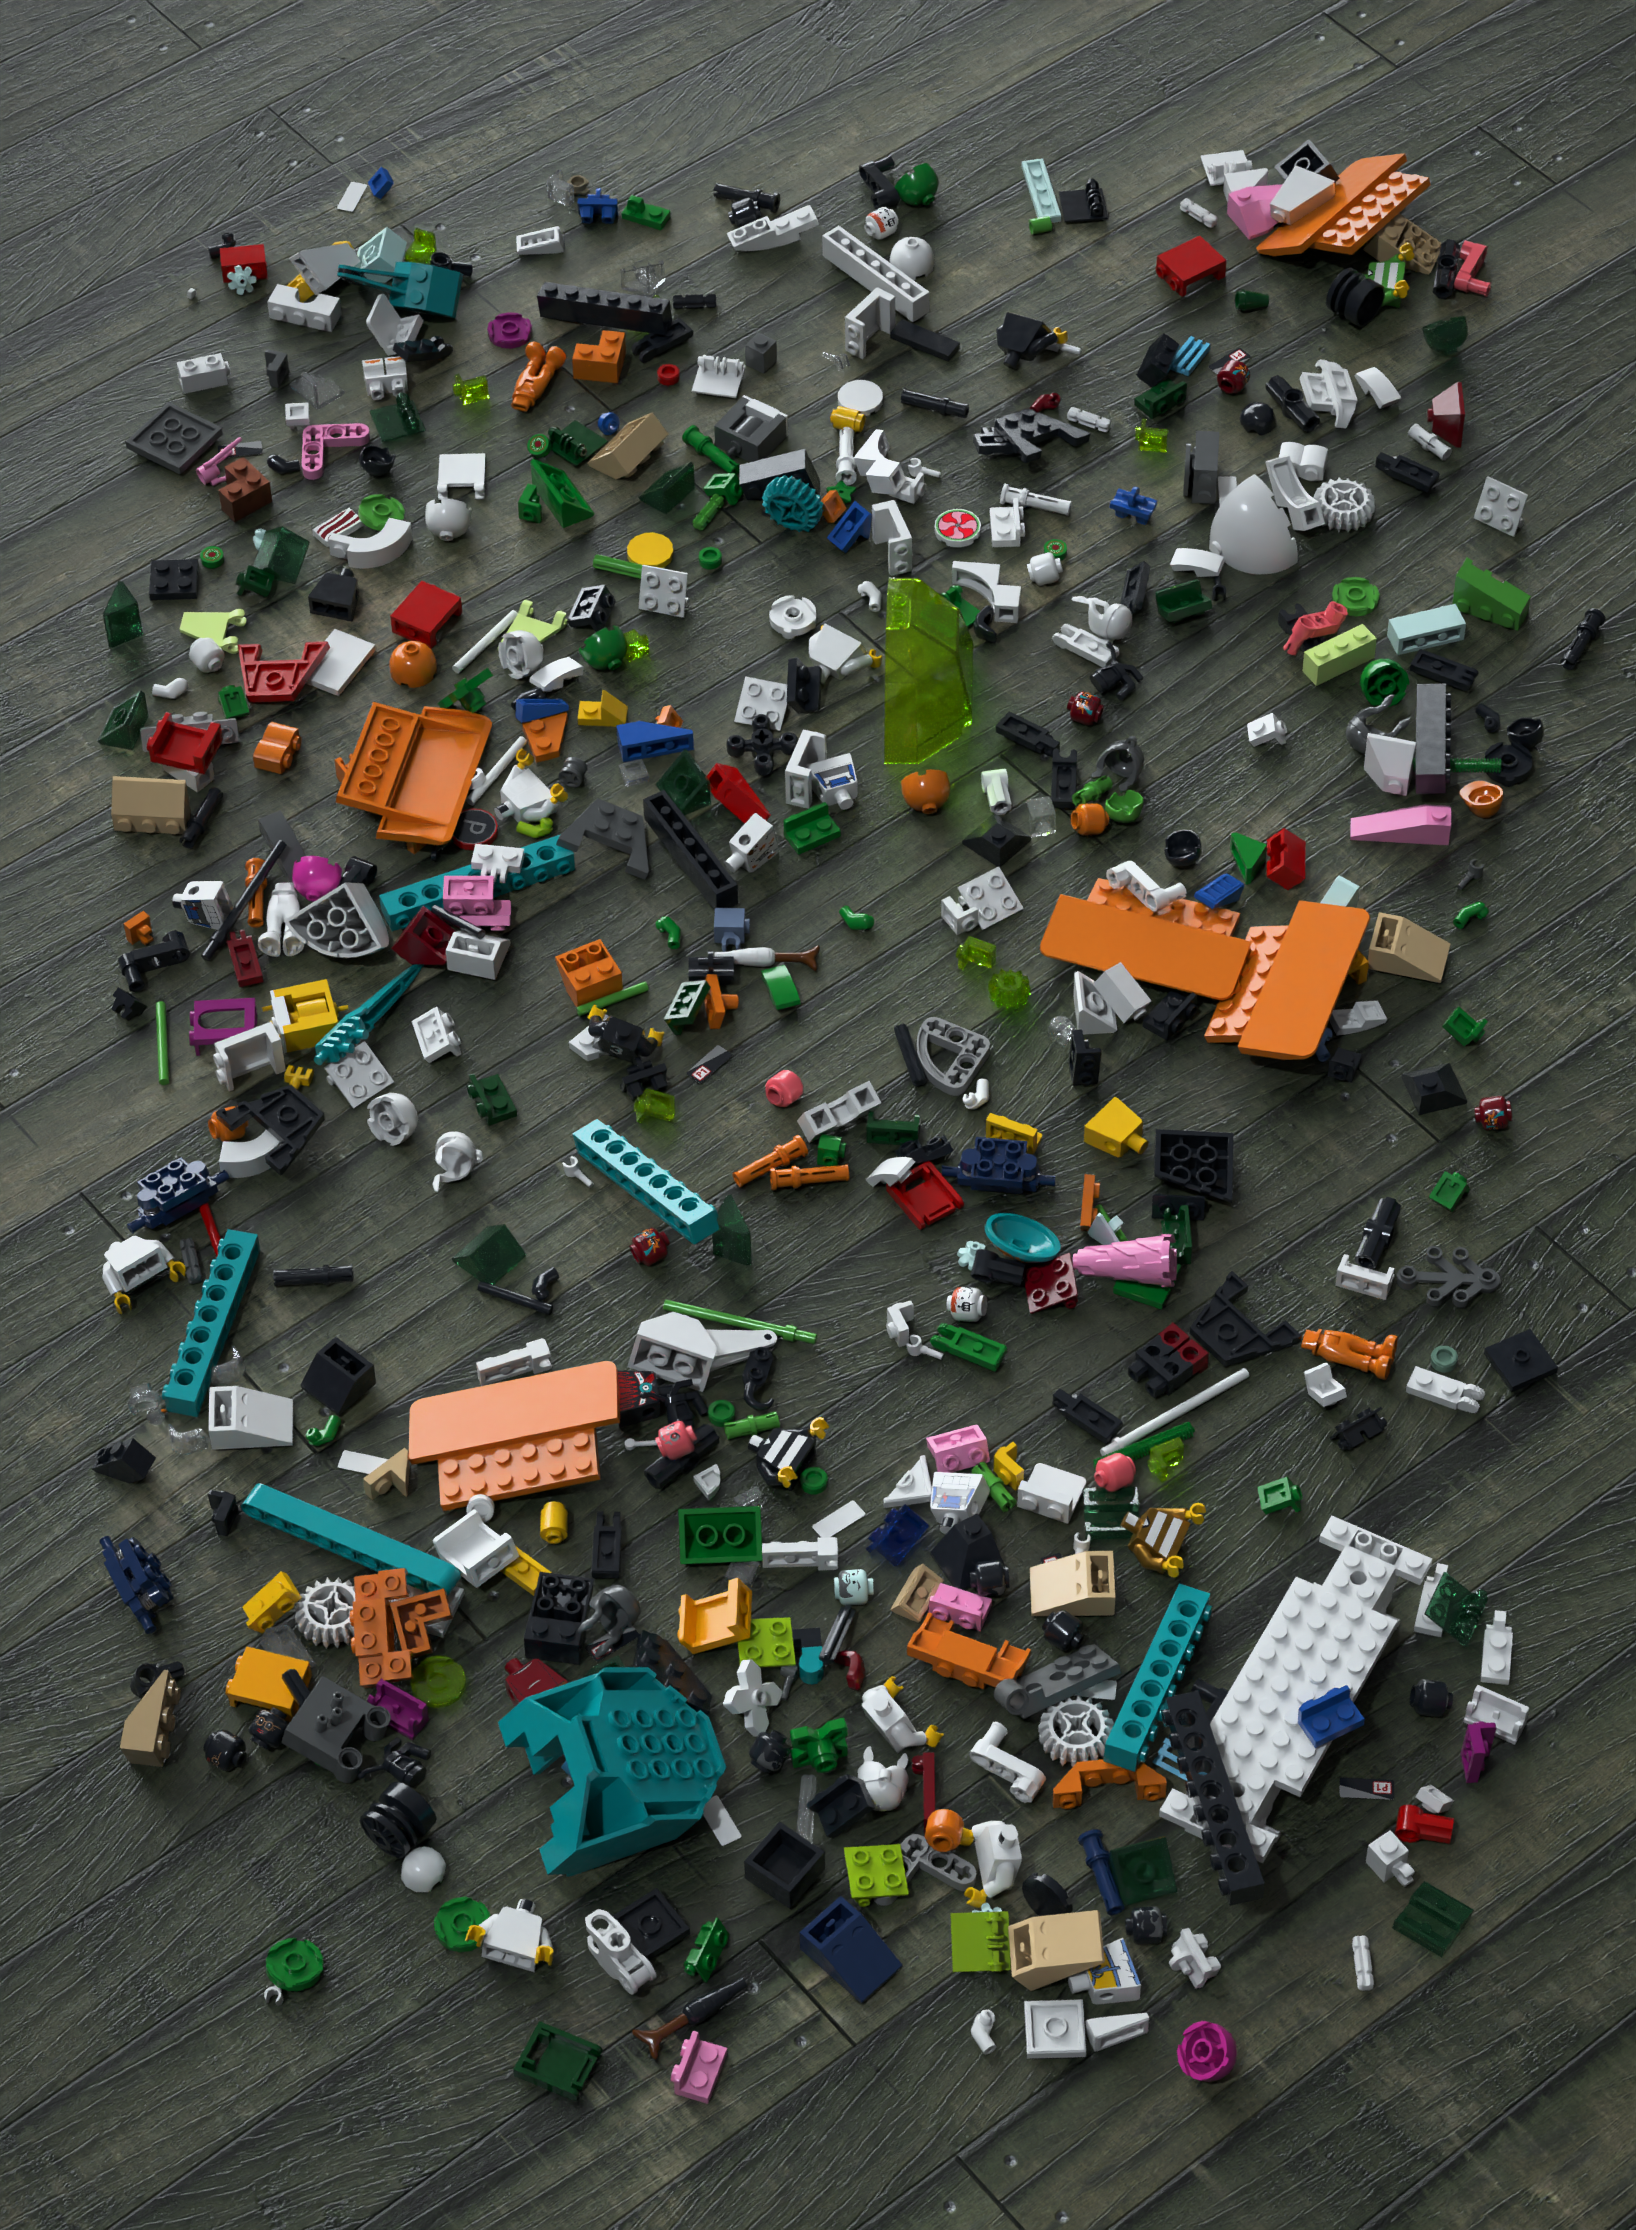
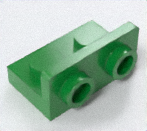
[783,802,841,855]

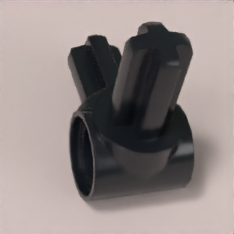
[430,252,473,276]
[130,1661,185,1699]

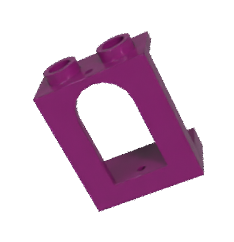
[189,998,257,1056]

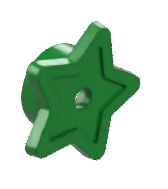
[826,480,856,504]

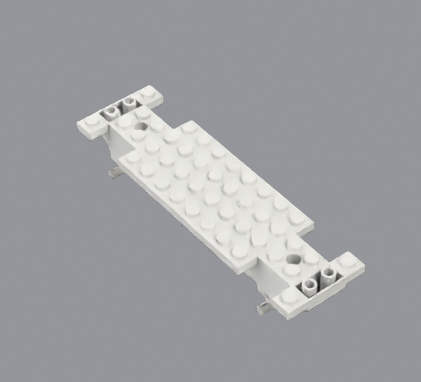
[1159,1516,1432,1863]

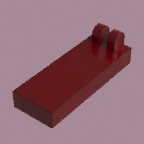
[912,1753,935,1834]

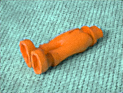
[511,342,566,412]
[1301,1329,1398,1380]

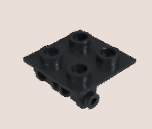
[1059,179,1108,222]

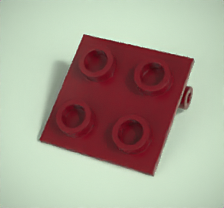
[1023,1252,1078,1314]

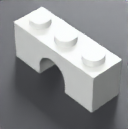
[267,284,342,332]
[797,1081,881,1143]

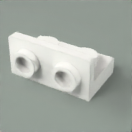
[990,498,1025,547]
[412,1007,461,1063]

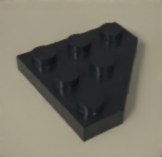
[633,1630,712,1715]

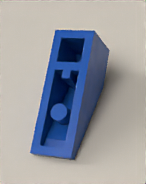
[616,721,694,762]

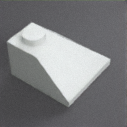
[1364,733,1416,796]

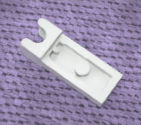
[476,1339,552,1386]
[762,1537,838,1571]

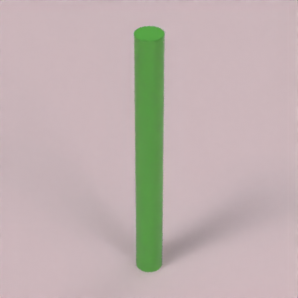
[156,1001,169,1085]

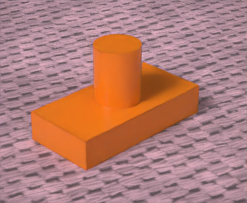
[704,974,738,1029]

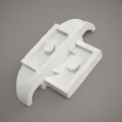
[1299,359,1357,428]

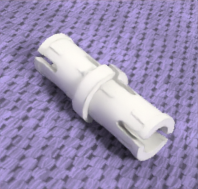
[1408,424,1452,461]

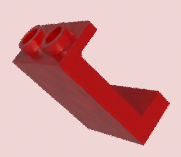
[1156,236,1227,297]
[390,581,462,649]
[147,712,223,775]

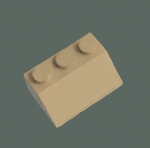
[587,412,668,479]
[111,776,191,834]

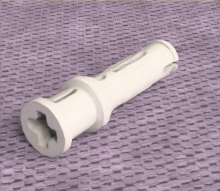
[836,427,857,486]
[1000,484,1072,516]

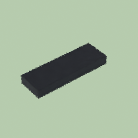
[890,319,960,362]

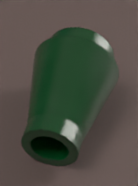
[1235,289,1269,312]

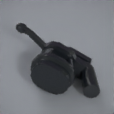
[1090,642,1143,701]
[640,1379,708,1428]
[357,1737,431,1787]

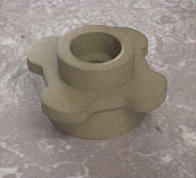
[567,175,589,195]

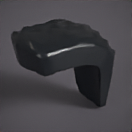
[973,605,997,643]

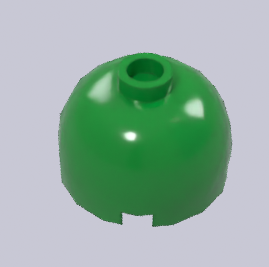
[895,163,939,206]
[579,625,627,671]
[1360,659,1410,707]

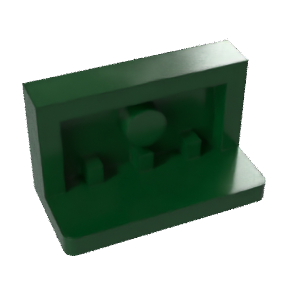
[1155,579,1212,622]

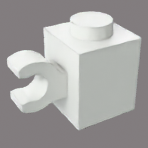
[1366,1830,1415,1887]

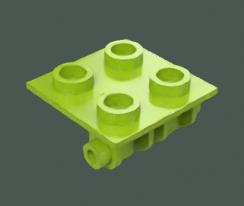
[737,1617,796,1668]
[844,1844,909,1907]
[950,1911,1011,1972]

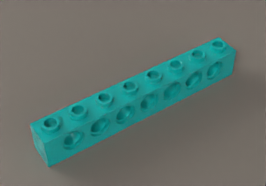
[379,834,575,932]
[572,1119,719,1245]
[162,1229,260,1417]
[1103,1583,1213,1772]

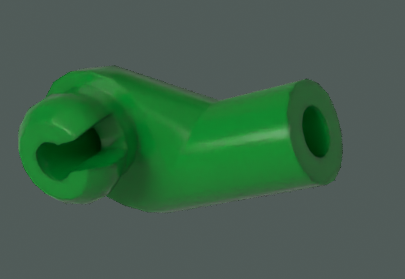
[839,906,874,930]
[656,916,681,949]
[306,1415,341,1446]

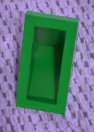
[1230,832,1267,885]

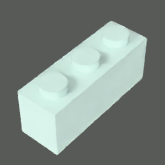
[1387,604,1466,656]

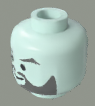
[834,1569,874,1606]

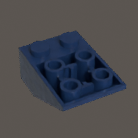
[800,1896,903,2004]

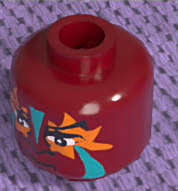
[1217,360,1250,394]
[1067,691,1104,726]
[1474,1096,1513,1130]
[629,1227,670,1266]

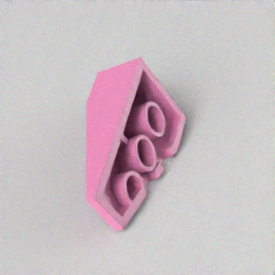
[1227,184,1283,240]
[1350,804,1451,845]

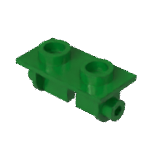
[684,1918,730,1982]

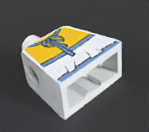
[1068,1938,1141,2005]

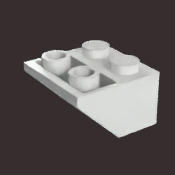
[446,930,511,980]

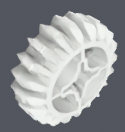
[1313,478,1375,532]
[295,1577,355,1649]
[1038,1695,1114,1767]

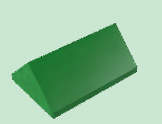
[530,459,595,528]
[678,1506,763,1564]

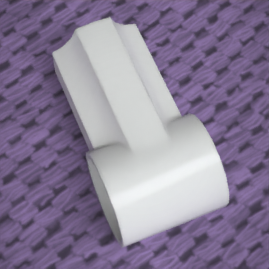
[981,769,1011,815]

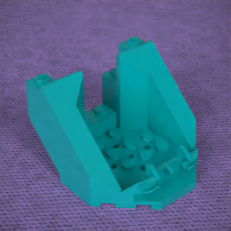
[498,1667,726,1877]

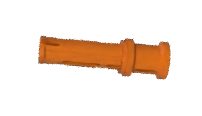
[245,858,267,928]
[732,1135,808,1187]
[770,1164,849,1191]

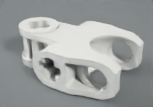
[585,1909,657,1995]

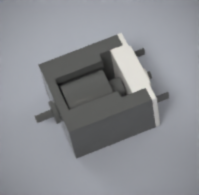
[714,395,788,462]

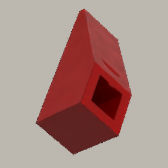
[703,763,771,824]

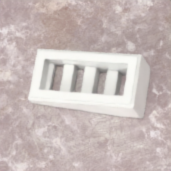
[517,226,564,255]
[1086,2013,1149,2051]

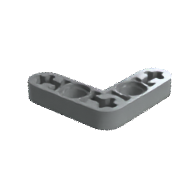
[872,1834,976,1905]

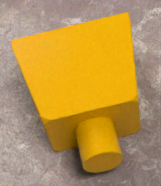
[1084,1097,1149,1157]

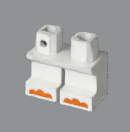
[362,356,408,400]

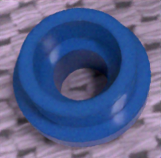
[598,413,620,435]

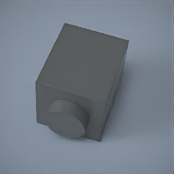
[745,333,777,374]

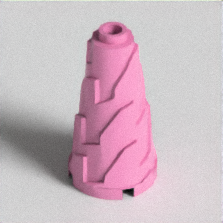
[1073,1234,1177,1287]

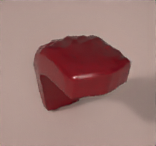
[835,1651,865,1691]

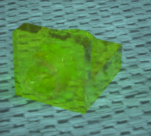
[405,228,436,264]
[452,374,489,405]
[1135,418,1168,453]
[624,629,649,662]
[956,936,996,970]
[634,1088,675,1123]
[1147,1437,1184,1482]

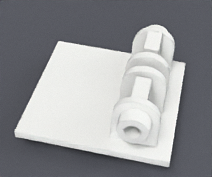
[1201,150,1252,186]
[692,355,745,398]
[1474,476,1528,537]
[638,565,689,618]
[734,676,789,731]
[958,866,1024,930]
[324,1041,394,1109]

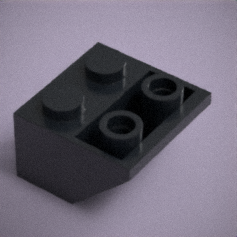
[301,1337,376,1416]

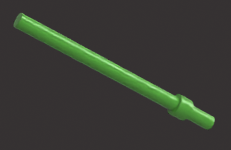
[663,1299,817,1344]

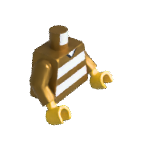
[1121,1503,1206,1577]

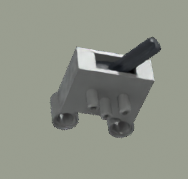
[281,1669,391,1783]

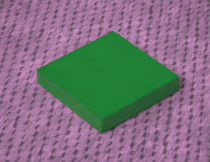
[1113,1264,1181,1310]

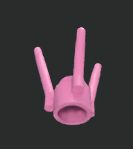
[196,437,242,486]

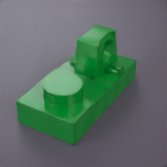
[621,195,671,230]

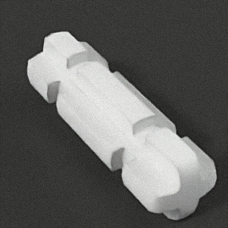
[1180,198,1218,228]
[1067,407,1111,433]
[1352,1935,1374,1991]

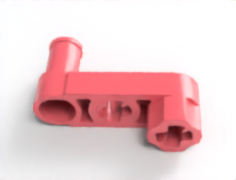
[1454,240,1491,297]
[1283,601,1348,655]

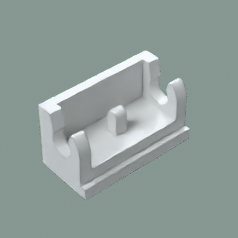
[1335,1254,1395,1300]
[1463,1685,1529,1745]

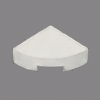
[693,1464,721,1500]

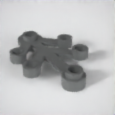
[1397,1246,1500,1307]

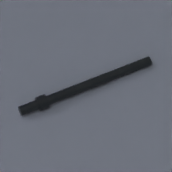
[201,840,287,961]

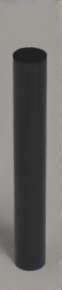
[431,905,485,939]
[477,1281,553,1315]

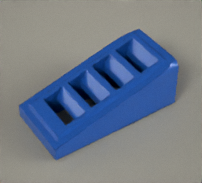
[515,699,569,723]
[1194,873,1244,909]

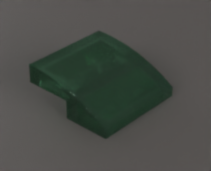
[1083,1487,1139,1539]
[1392,1881,1474,1957]

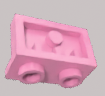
[443,876,494,915]
[926,1425,990,1473]
[929,1583,992,1631]
[671,2031,727,2104]

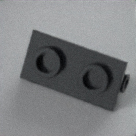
[1152,1193,1205,1220]
[1330,1407,1387,1451]

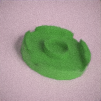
[358,494,405,531]
[1332,577,1379,616]

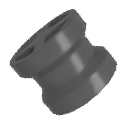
[558,757,587,787]

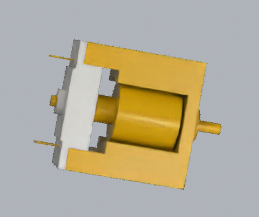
[262,979,349,1053]

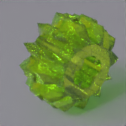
[988,968,1031,1010]

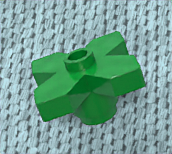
[437,668,493,713]
[790,1718,848,1773]

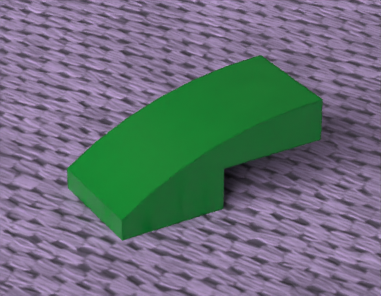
[761,965,801,1010]

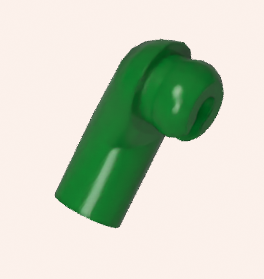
[1453,902,1489,929]

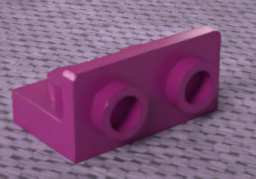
[1460,1721,1496,1783]

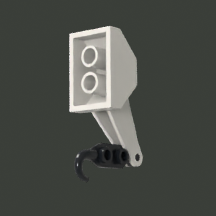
[627,1312,777,1410]

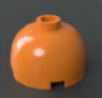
[389,641,437,688]
[901,769,950,814]

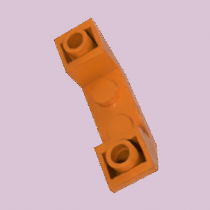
[1052,1759,1167,1809]

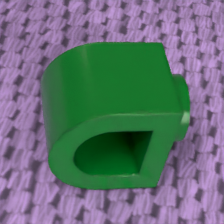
[817,1134,847,1166]

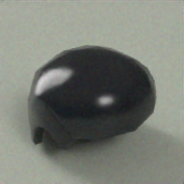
[1239,402,1276,436]
[359,445,396,476]
[1507,717,1544,749]
[1164,830,1202,867]

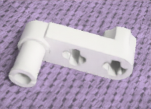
[1106,861,1187,912]
[969,1722,1046,1803]

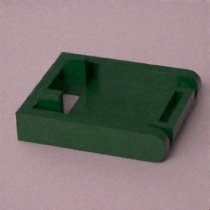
[513,2021,603,2101]

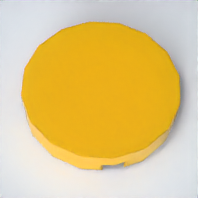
[627,532,673,568]

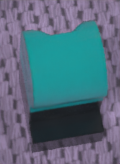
[792,1627,824,1684]

